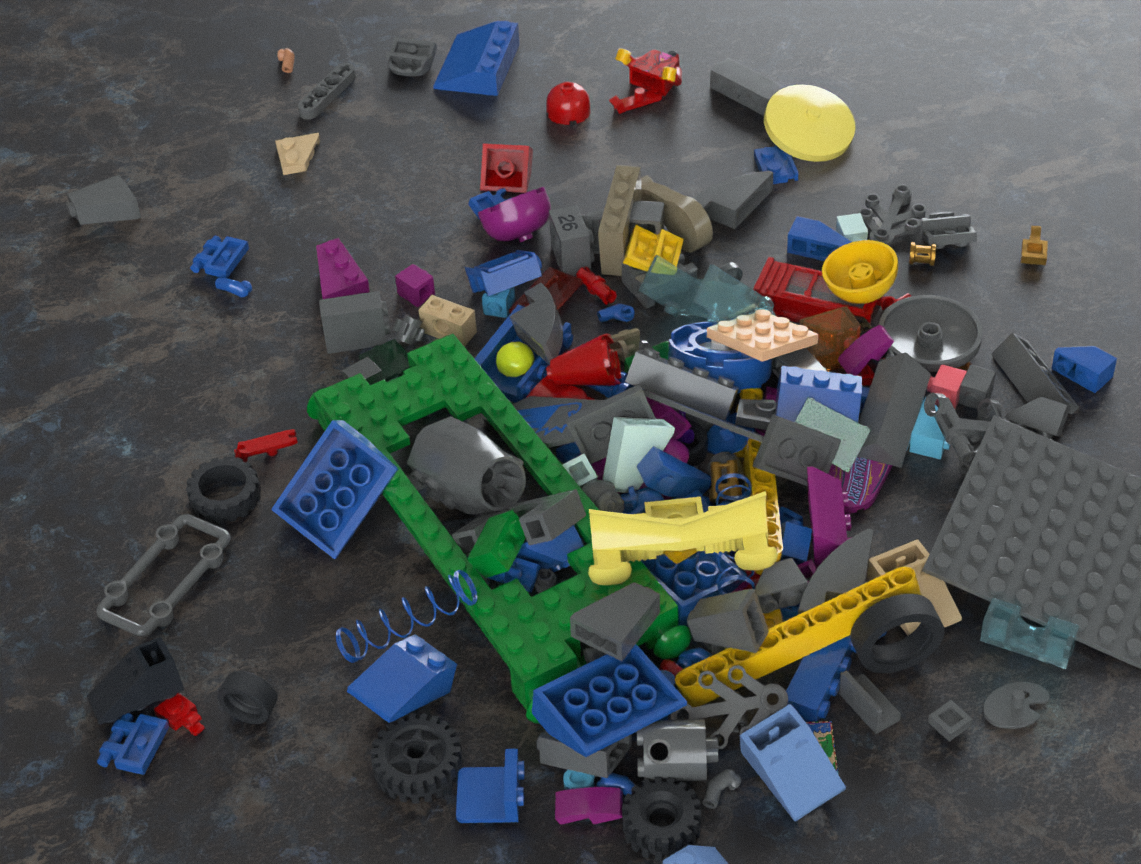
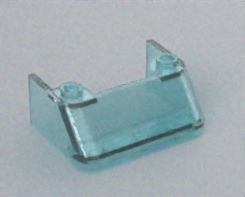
[639,255,763,325]

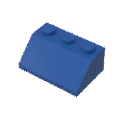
[775,366,862,436]

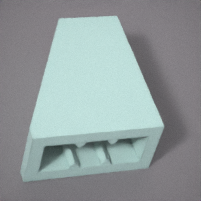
[603,417,675,493]

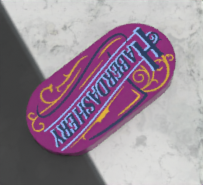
[828,435,892,513]

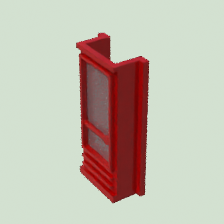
[751,257,884,333]

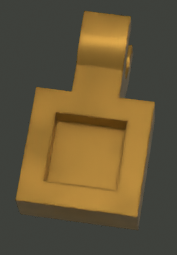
[1021,226,1048,265]

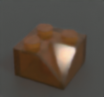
[799,306,861,372]

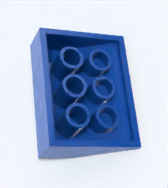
[434,21,520,96]
[271,420,398,559]
[641,551,747,627]
[532,644,687,757]

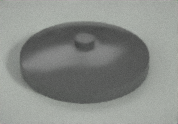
[879,295,983,372]

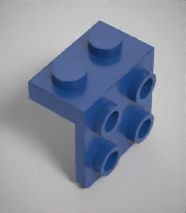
[456,749,525,823]

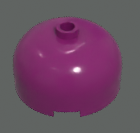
[478,186,551,242]

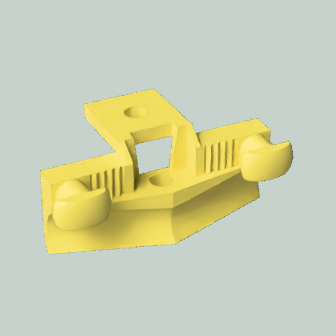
[588,491,778,585]

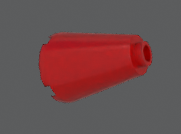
[546,333,621,386]

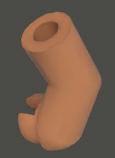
[278,48,295,73]

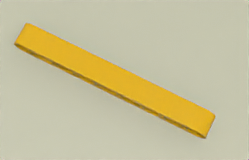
[675,567,922,707]

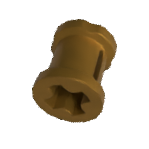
[909,242,936,266]

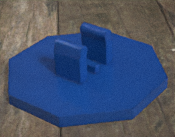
[707,412,756,455]

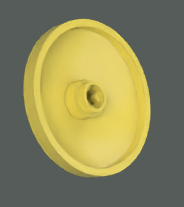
[764,85,855,162]

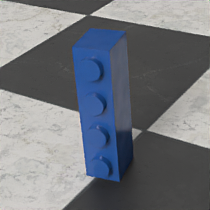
[786,635,856,722]

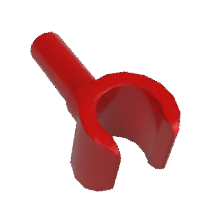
[881,293,911,310]

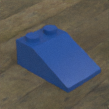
[347,634,457,723]

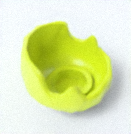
[496,342,535,377]

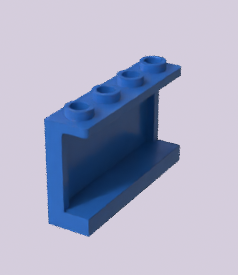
[474,305,573,403]

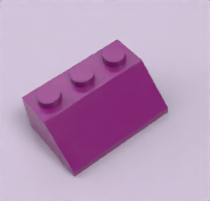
[807,467,852,568]

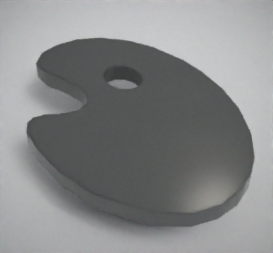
[983,682,1050,729]

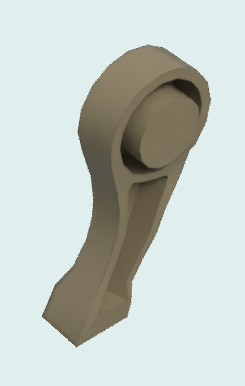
[641,175,713,253]

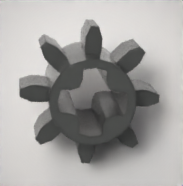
[393,314,425,345]

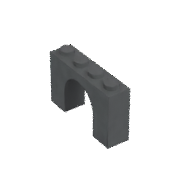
[452,489,586,558]

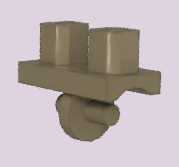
[610,328,640,362]

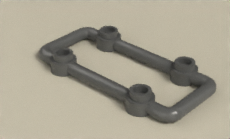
[96,514,231,637]

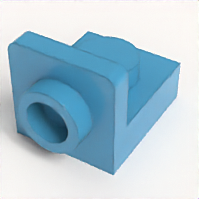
[482,287,515,318]

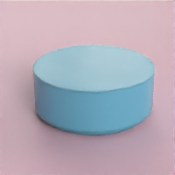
[563,770,594,790]

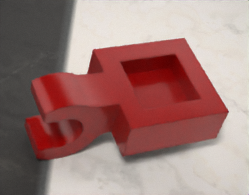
[154,692,205,736]

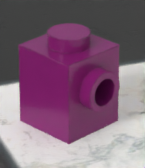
[395,264,435,307]

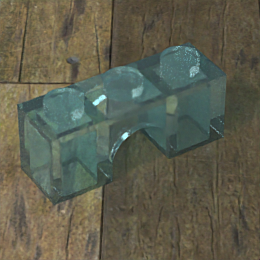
[980,598,1079,669]

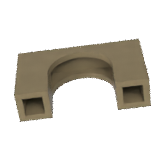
[598,165,642,276]

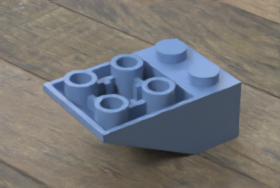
[740,704,846,821]

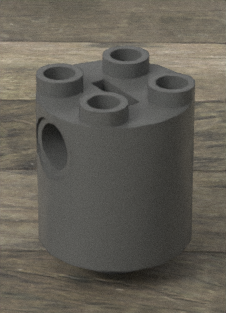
[637,719,718,783]

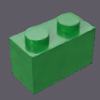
[467,510,526,578]

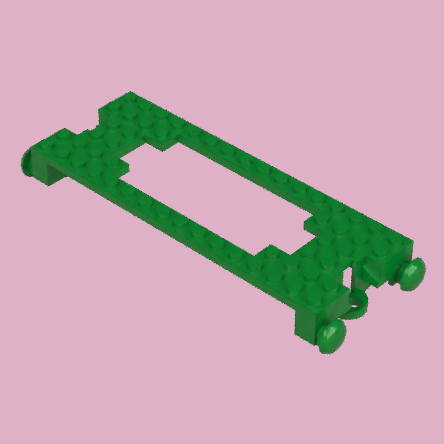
[307,334,691,724]

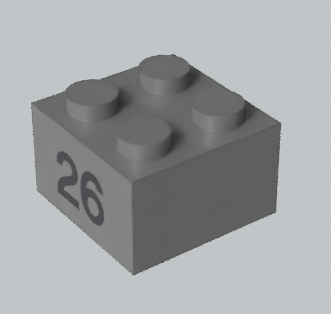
[549,205,594,278]

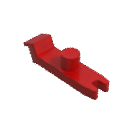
[609,88,662,114]
[234,429,298,463]

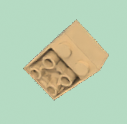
[866,539,962,636]

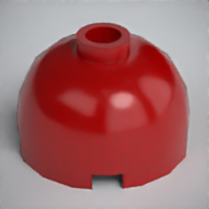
[546,82,591,125]

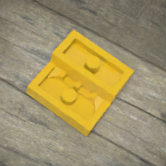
[623,225,684,275]

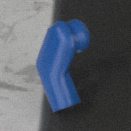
[215,277,252,297]
[677,648,713,669]

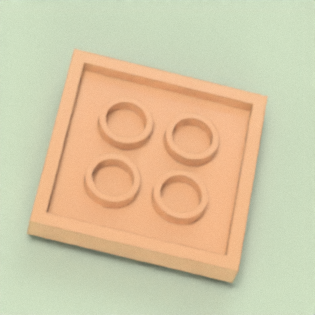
[707,310,818,362]

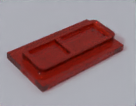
[509,267,583,314]

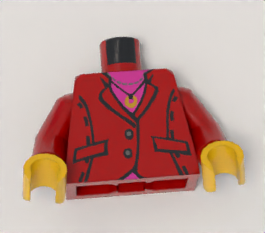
[615,48,682,97]

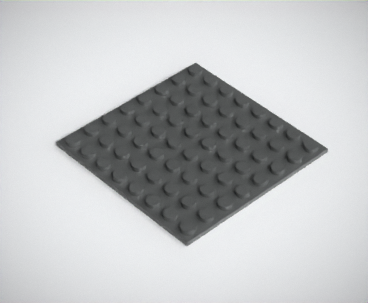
[922,415,1141,669]

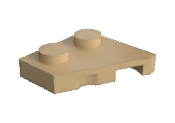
[276,133,320,175]

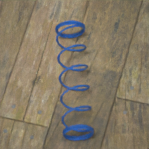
[715,473,755,595]
[336,570,477,663]

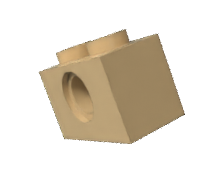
[419,295,477,347]

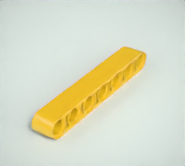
[743,438,783,575]

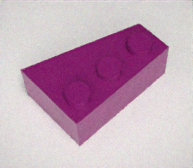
[316,238,370,299]

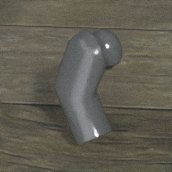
[702,769,741,809]

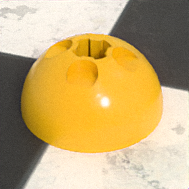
[822,240,898,304]

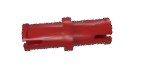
[576,266,617,305]

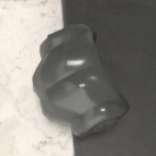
[582,480,624,513]

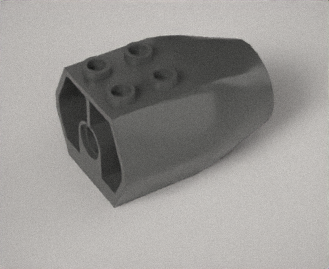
[407,416,526,514]

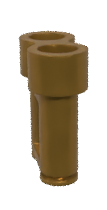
[709,460,742,502]

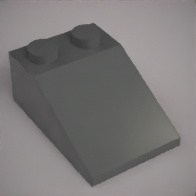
[587,201,664,254]

